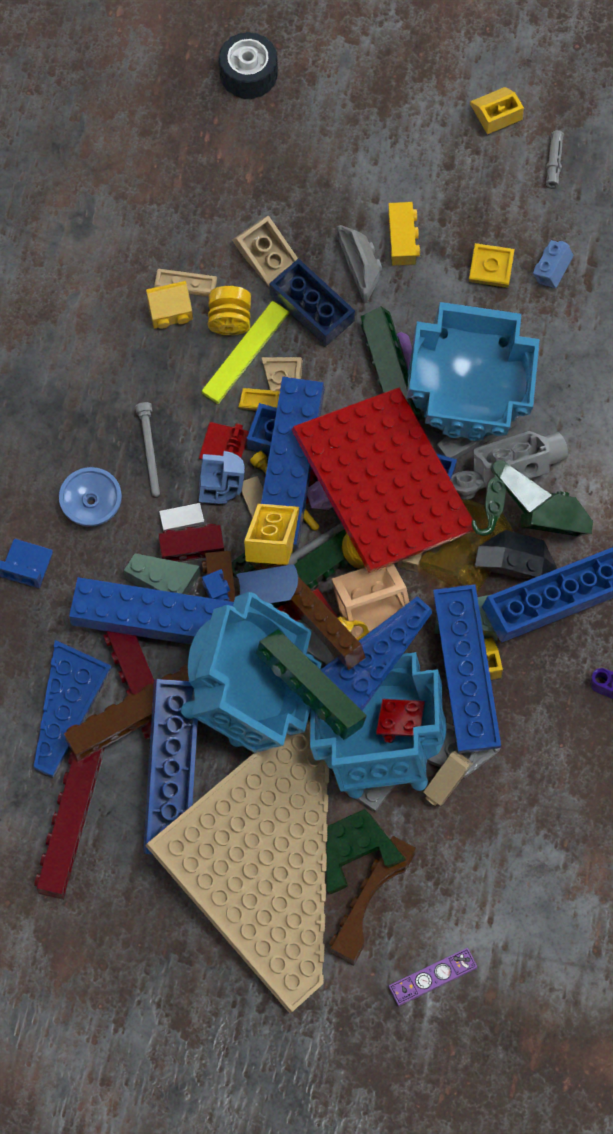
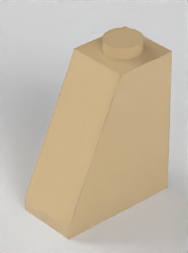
[423,750,474,806]

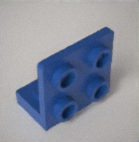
[0,539,53,589]

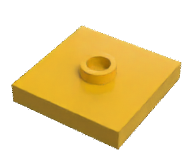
[469,243,515,288]

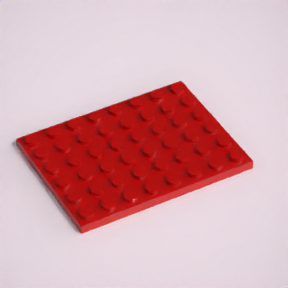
[292,387,474,573]

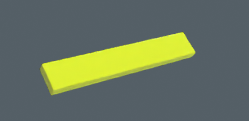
[202,301,289,404]

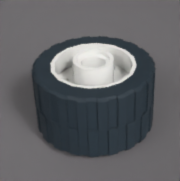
[219,32,278,99]

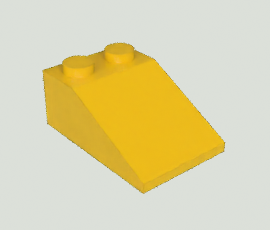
[244,504,299,565]

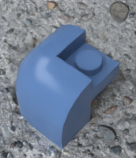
[199,451,244,504]

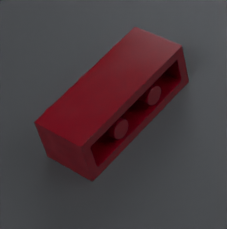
[159,524,224,562]

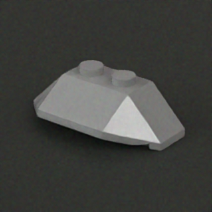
[337,225,382,303]

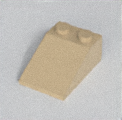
[232,216,298,287]

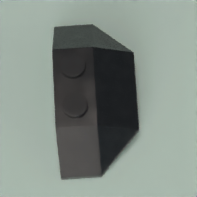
[474,530,557,581]

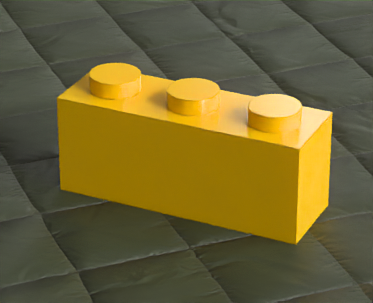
[388,202,420,266]

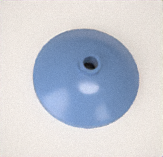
[59,467,122,526]

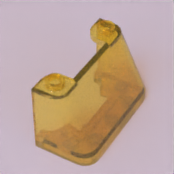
[419,498,513,593]

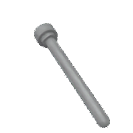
[135,402,160,497]
[288,523,344,565]

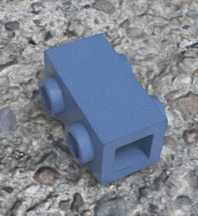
[533,240,574,288]

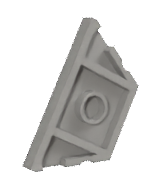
[427,723,500,778]

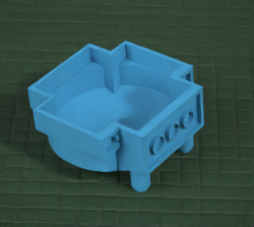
[407,302,540,441]
[181,592,322,753]
[310,652,446,799]

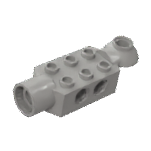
[451,431,568,499]

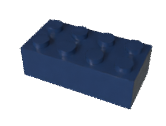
[269,258,355,346]

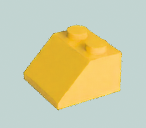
[146,281,193,329]

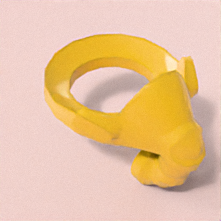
[338,616,369,641]

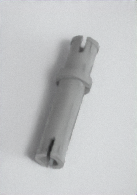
[546,130,564,188]

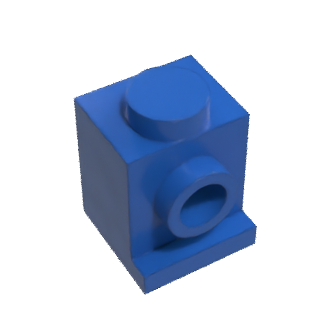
[202,569,230,601]

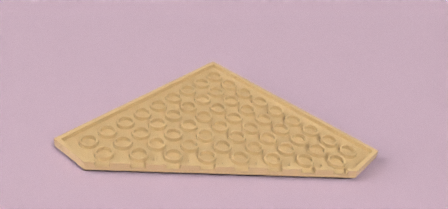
[145,721,329,1013]

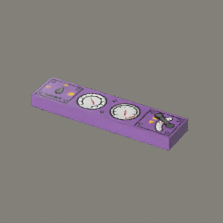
[389,948,478,1007]

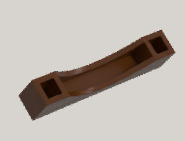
[329,836,416,966]

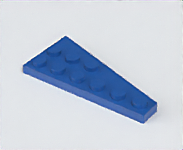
[321,596,432,711]
[34,640,112,778]

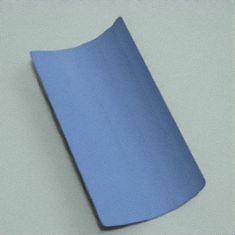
[237,564,298,603]

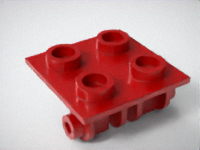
[199,422,249,460]
[376,699,425,743]

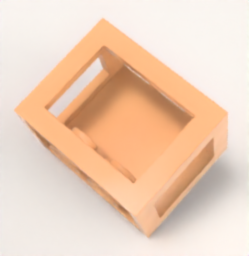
[331,564,409,638]

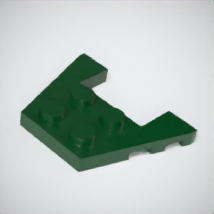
[327,809,406,894]

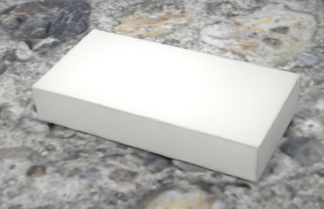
[159,503,204,531]

